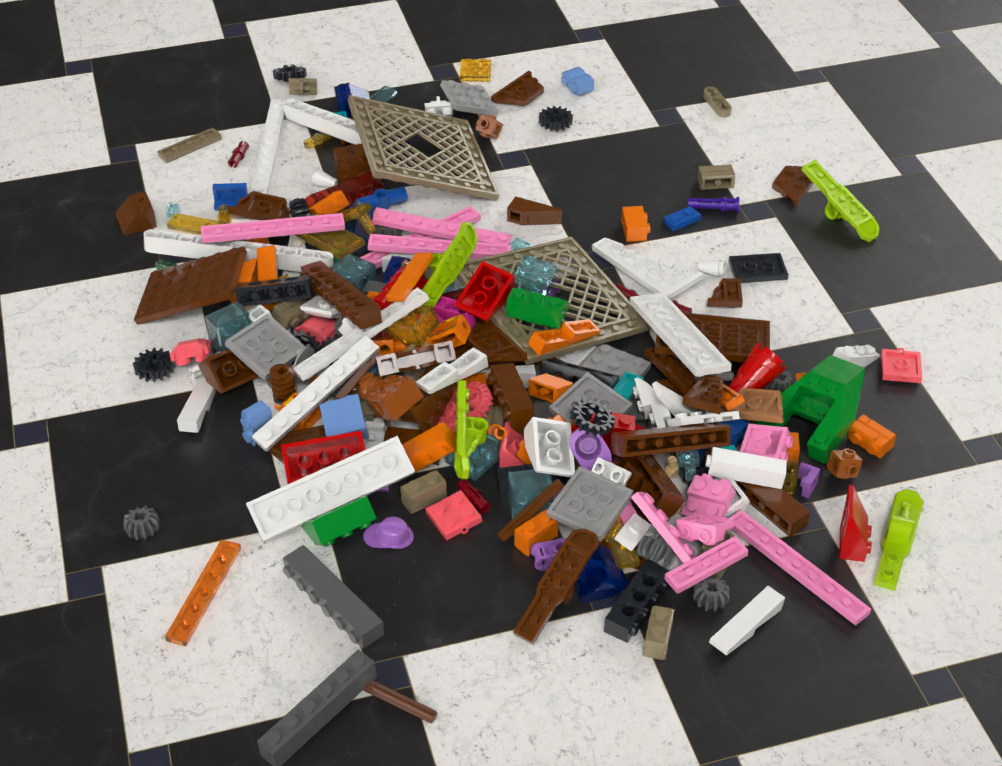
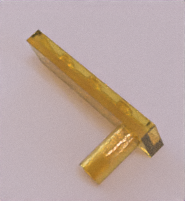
[335,202,377,235]

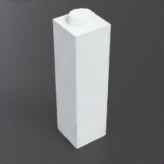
[705,447,786,489]

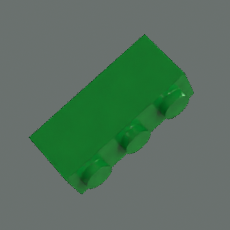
[506,288,570,329]
[301,495,376,547]

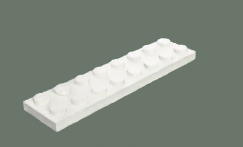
[630,292,732,377]
[246,436,415,542]

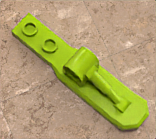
[801,159,879,242]
[419,222,478,315]
[454,380,489,479]
[874,488,924,591]

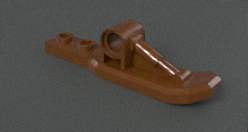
[513,529,600,645]

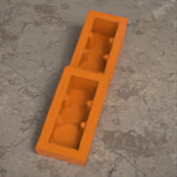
[528,319,601,356]

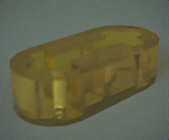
[782,460,798,494]

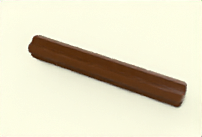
[497,479,564,542]
[363,680,437,723]

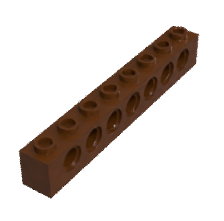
[300,261,382,330]

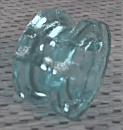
[166,202,180,219]

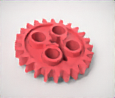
[438,381,493,432]

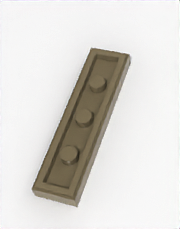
[157,128,222,163]

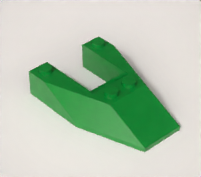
[754,355,865,464]

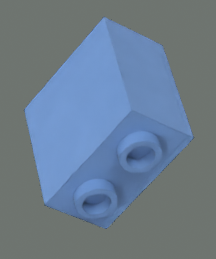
[319,394,370,440]

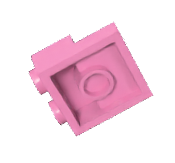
[740,424,793,463]
[681,473,736,517]
[677,513,734,545]

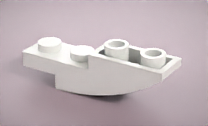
[633,378,671,428]

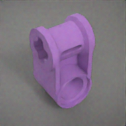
[530,538,566,571]

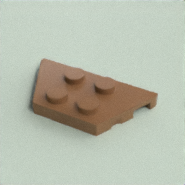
[720,388,784,423]

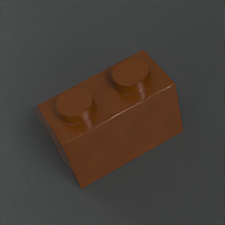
[115,192,157,235]

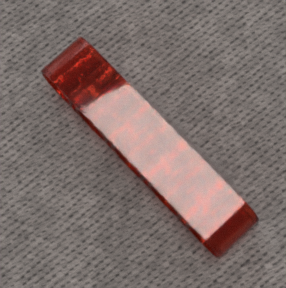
[305,173,383,208]

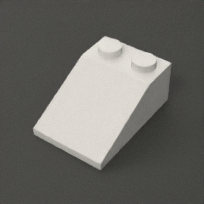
[524,417,575,477]

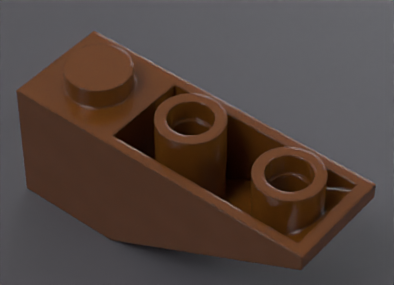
[507,196,562,226]

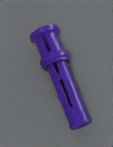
[688,196,740,212]

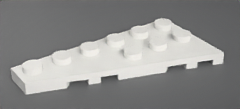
[592,238,704,299]

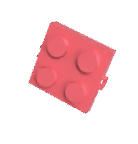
[881,348,922,383]
[425,490,482,541]

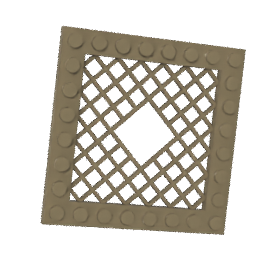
[347,95,500,200]
[457,237,650,365]

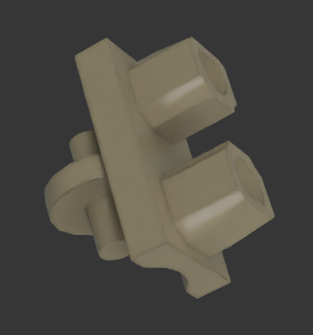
[289,78,318,95]

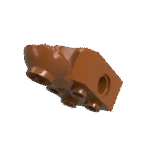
[358,372,424,421]

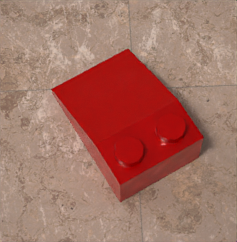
[454,261,516,322]
[839,485,872,562]

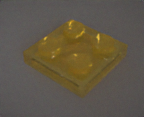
[460,59,491,82]

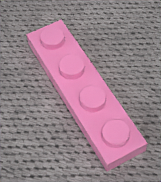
[631,492,695,563]
[664,536,748,594]

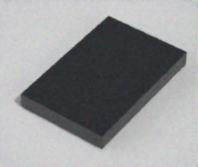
[728,253,789,283]

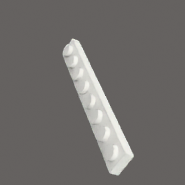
[293,287,429,381]
[252,335,379,452]

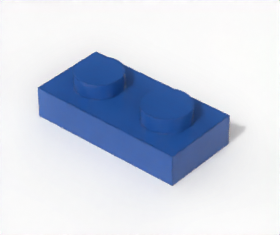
[663,206,701,231]

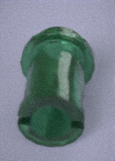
[155,259,177,270]

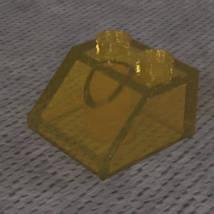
[384,305,440,347]

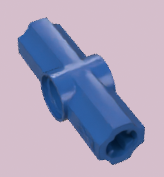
[355,186,408,210]

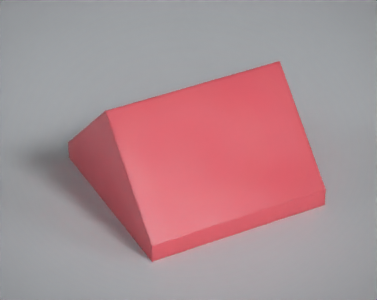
[500,421,526,468]

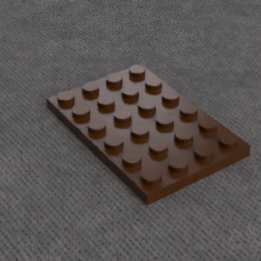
[134,246,247,325]
[654,312,770,363]

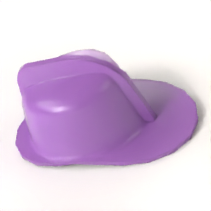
[570,429,611,471]
[363,516,414,549]

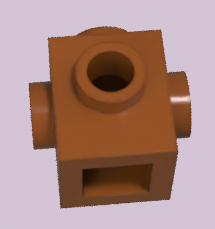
[475,114,504,139]
[827,448,862,479]

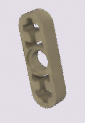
[703,87,732,118]

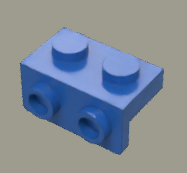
[212,183,248,211]

